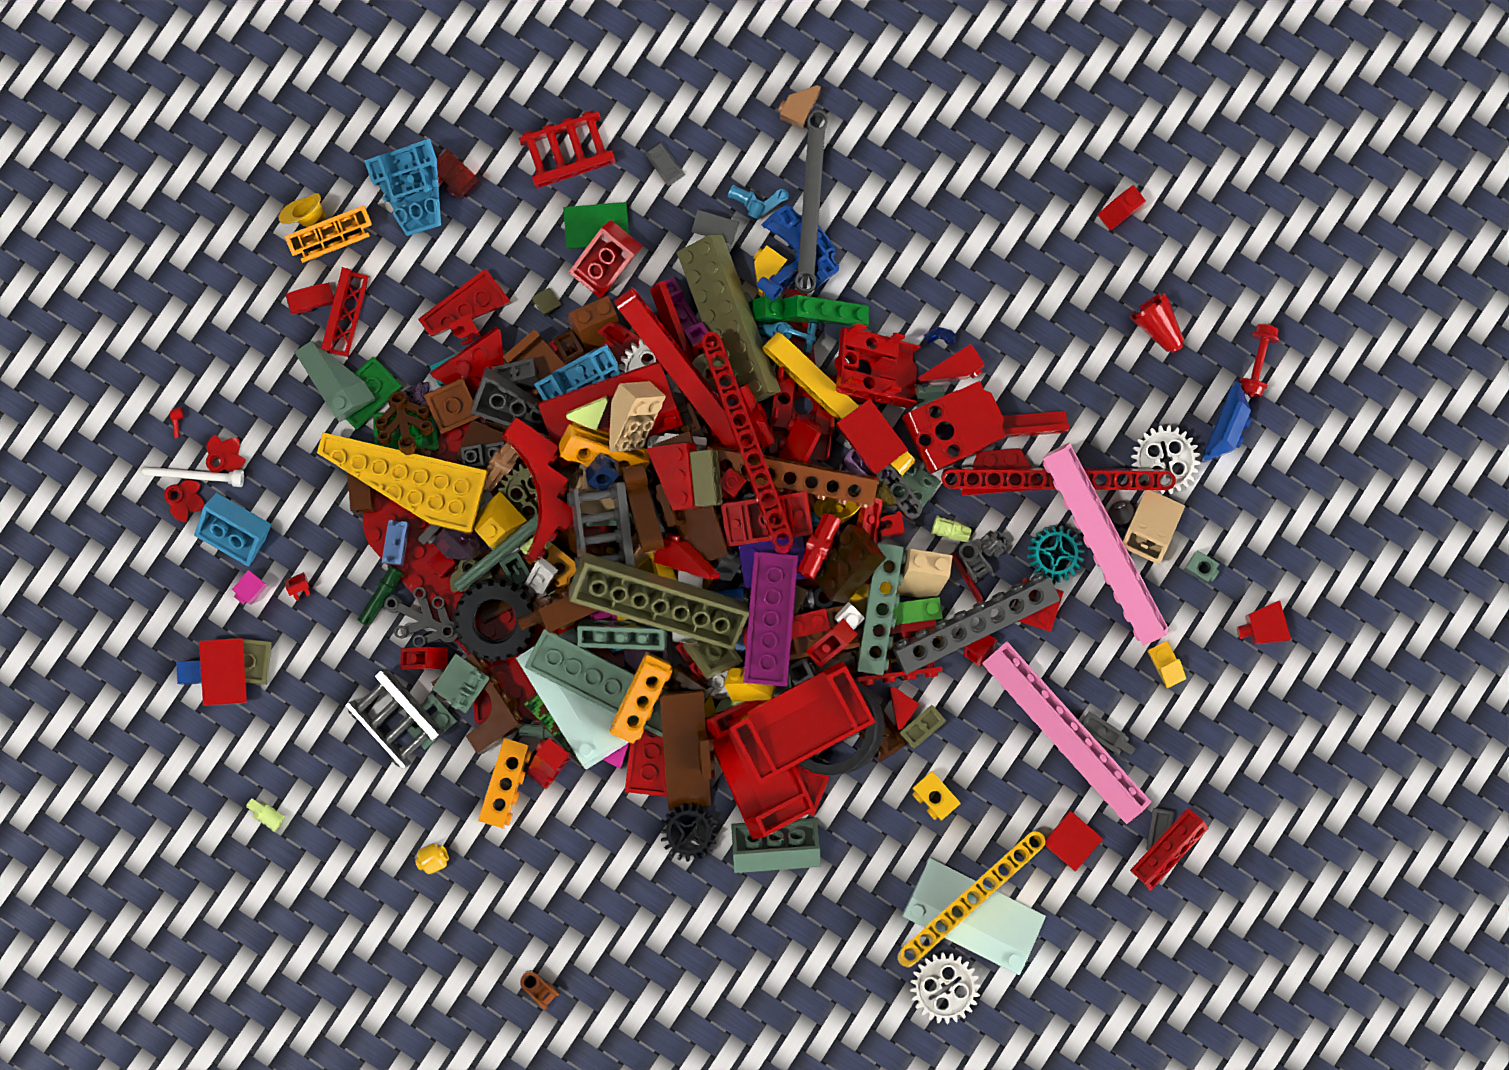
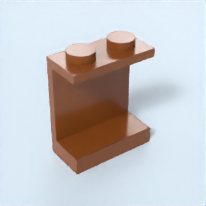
[503,329,566,398]

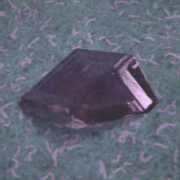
[405,382,430,406]

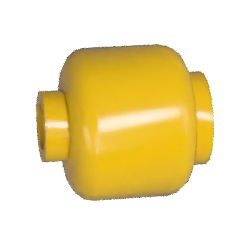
[415,843,449,874]

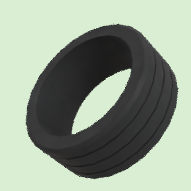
[798,680,885,776]

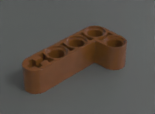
[621,463,664,553]

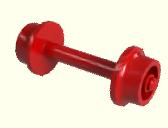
[1239,323,1280,398]

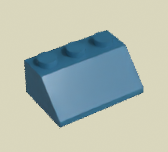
[194,492,271,567]

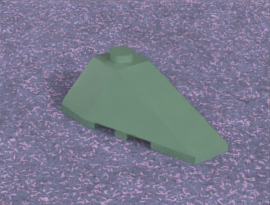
[295,341,375,422]

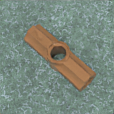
[484,443,519,492]

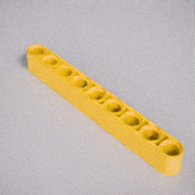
[762,332,915,477]
[898,831,1045,967]

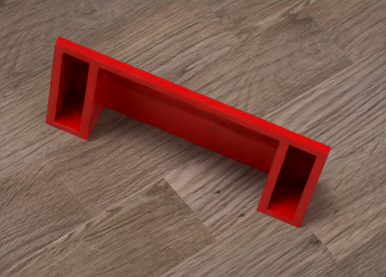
[538,361,683,467]
[727,661,875,784]
[705,700,815,839]

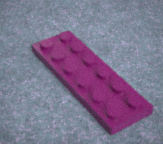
[743,552,798,686]

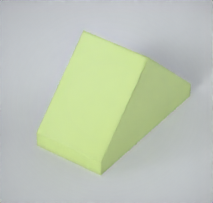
[566,396,609,430]

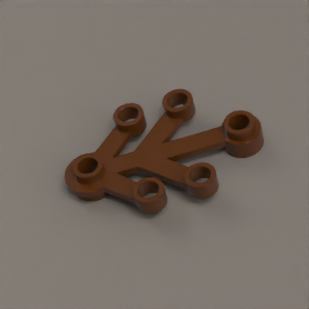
[375,391,433,455]

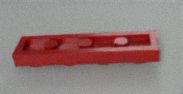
[742,608,831,648]

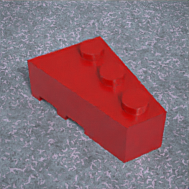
[646,443,703,511]
[526,738,572,789]

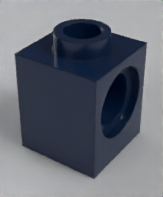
[585,453,620,490]

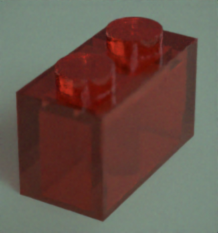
[437,149,479,200]

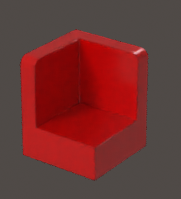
[963,634,997,667]

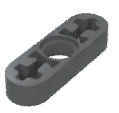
[876,465,922,520]

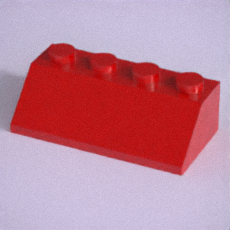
[763,414,821,494]

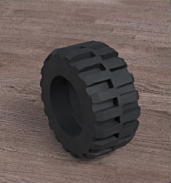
[453,577,536,662]

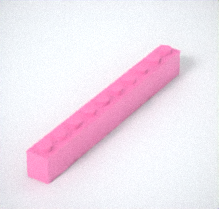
[1043,442,1169,646]
[982,641,1151,824]

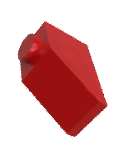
[1097,185,1146,231]
[806,618,858,667]
[400,647,448,670]

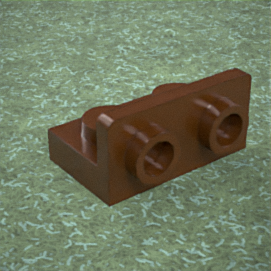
[858,709,907,762]

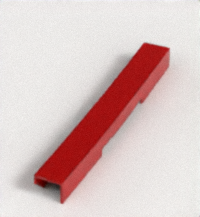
[949,552,983,603]

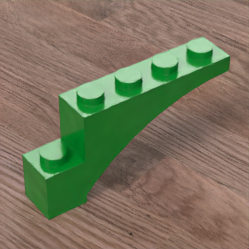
[752,295,869,327]

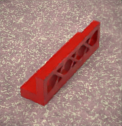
[321,267,369,358]
[1002,411,1070,438]
[1130,808,1209,891]

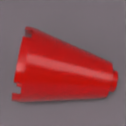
[1130,292,1184,353]

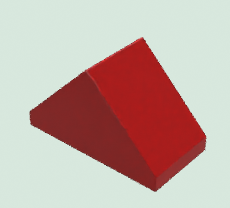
[889,687,919,730]

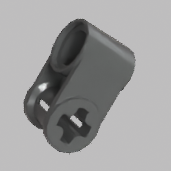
[957,542,993,584]

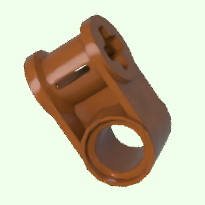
[520,971,561,1011]

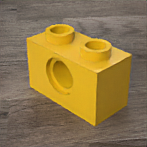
[912,771,961,821]

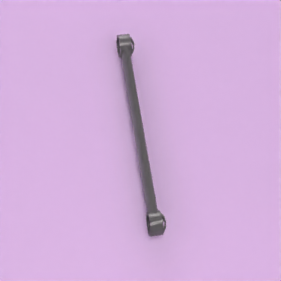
[795,110,828,294]

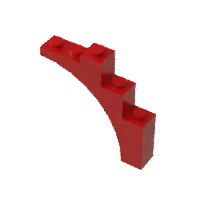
[501,417,574,562]

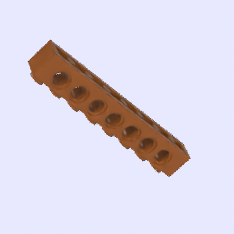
[707,444,879,508]

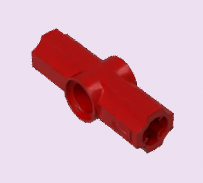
[733,384,776,449]
[797,513,841,580]

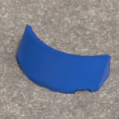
[761,205,839,291]

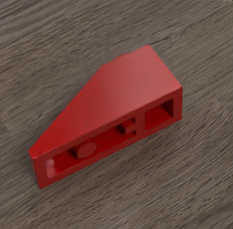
[917,344,985,384]
[653,533,720,580]

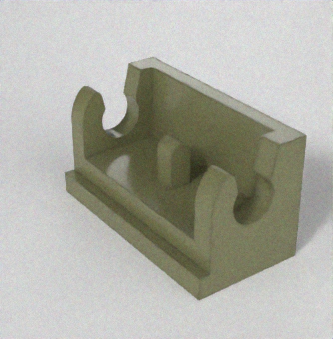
[900,705,946,751]

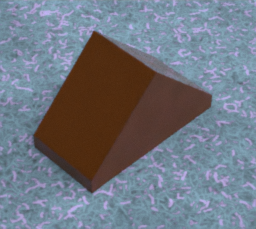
[553,329,585,364]

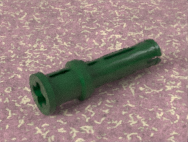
[357,564,405,627]

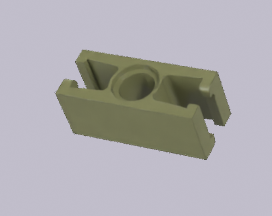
[690,450,723,507]

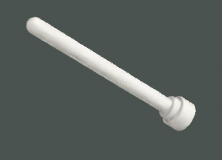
[141,467,244,487]

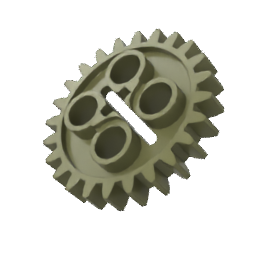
[498,462,568,521]

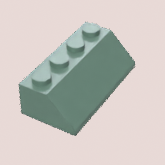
[731,818,821,873]

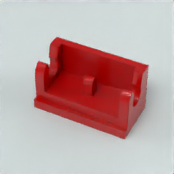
[448,313,481,345]
[879,511,905,541]

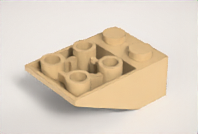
[609,381,666,452]
[1122,490,1185,565]

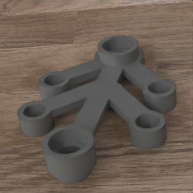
[384,587,458,647]

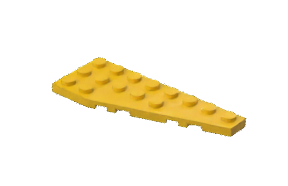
[317,432,488,534]

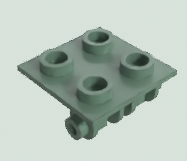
[887,464,941,511]
[432,654,490,714]

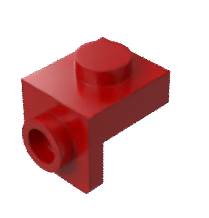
[721,468,746,501]

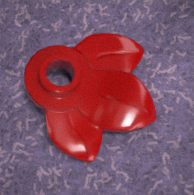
[206,435,246,473]
[164,480,205,522]

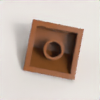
[567,296,620,354]

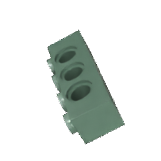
[577,619,667,650]

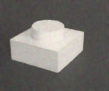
[834,602,865,629]

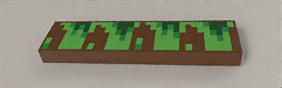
[523,691,582,766]

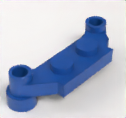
[757,250,819,301]

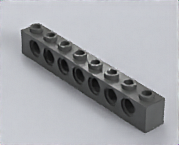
[891,573,1060,674]

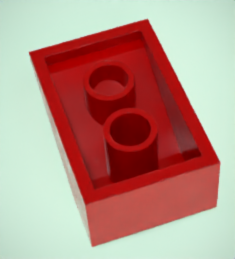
[568,219,643,299]

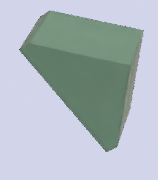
[499,551,530,588]

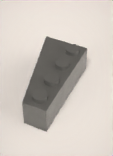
[470,367,551,441]

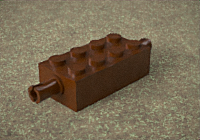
[516,566,637,633]

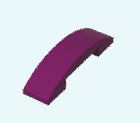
[655,277,708,346]

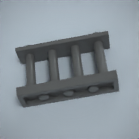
[567,480,635,569]
[345,668,445,769]

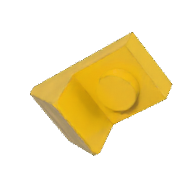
[1147,641,1186,689]

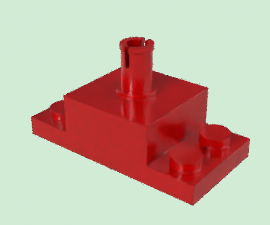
[721,491,814,547]

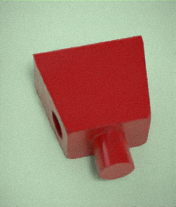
[1237,601,1291,645]

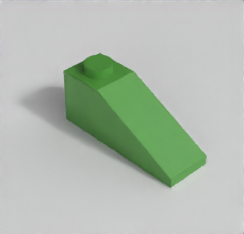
[874,598,943,627]

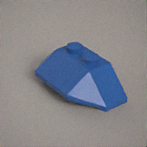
[1200,381,1252,463]

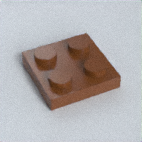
[424,377,480,434]

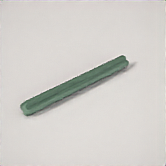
[454,514,538,592]

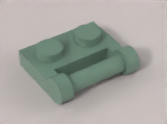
[400,693,458,750]

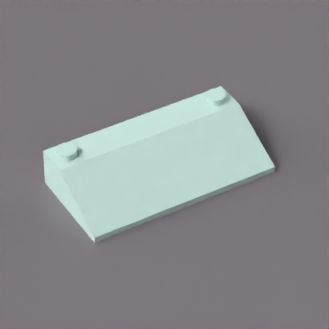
[516,628,633,769]
[901,858,1046,975]

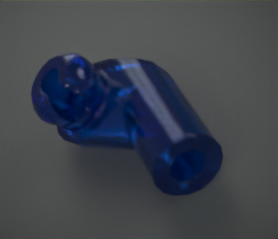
[923,327,956,345]

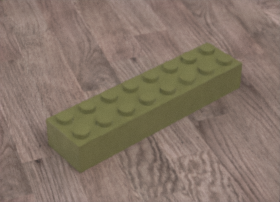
[677,235,781,403]
[568,552,749,651]

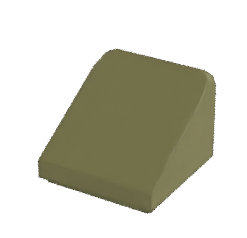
[532,288,562,317]

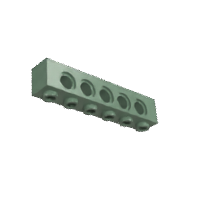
[856,543,906,675]

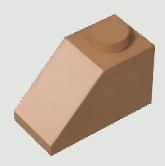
[778,85,821,129]

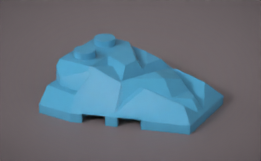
[364,139,441,236]
[534,344,620,401]

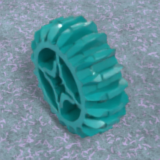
[1027,525,1085,583]

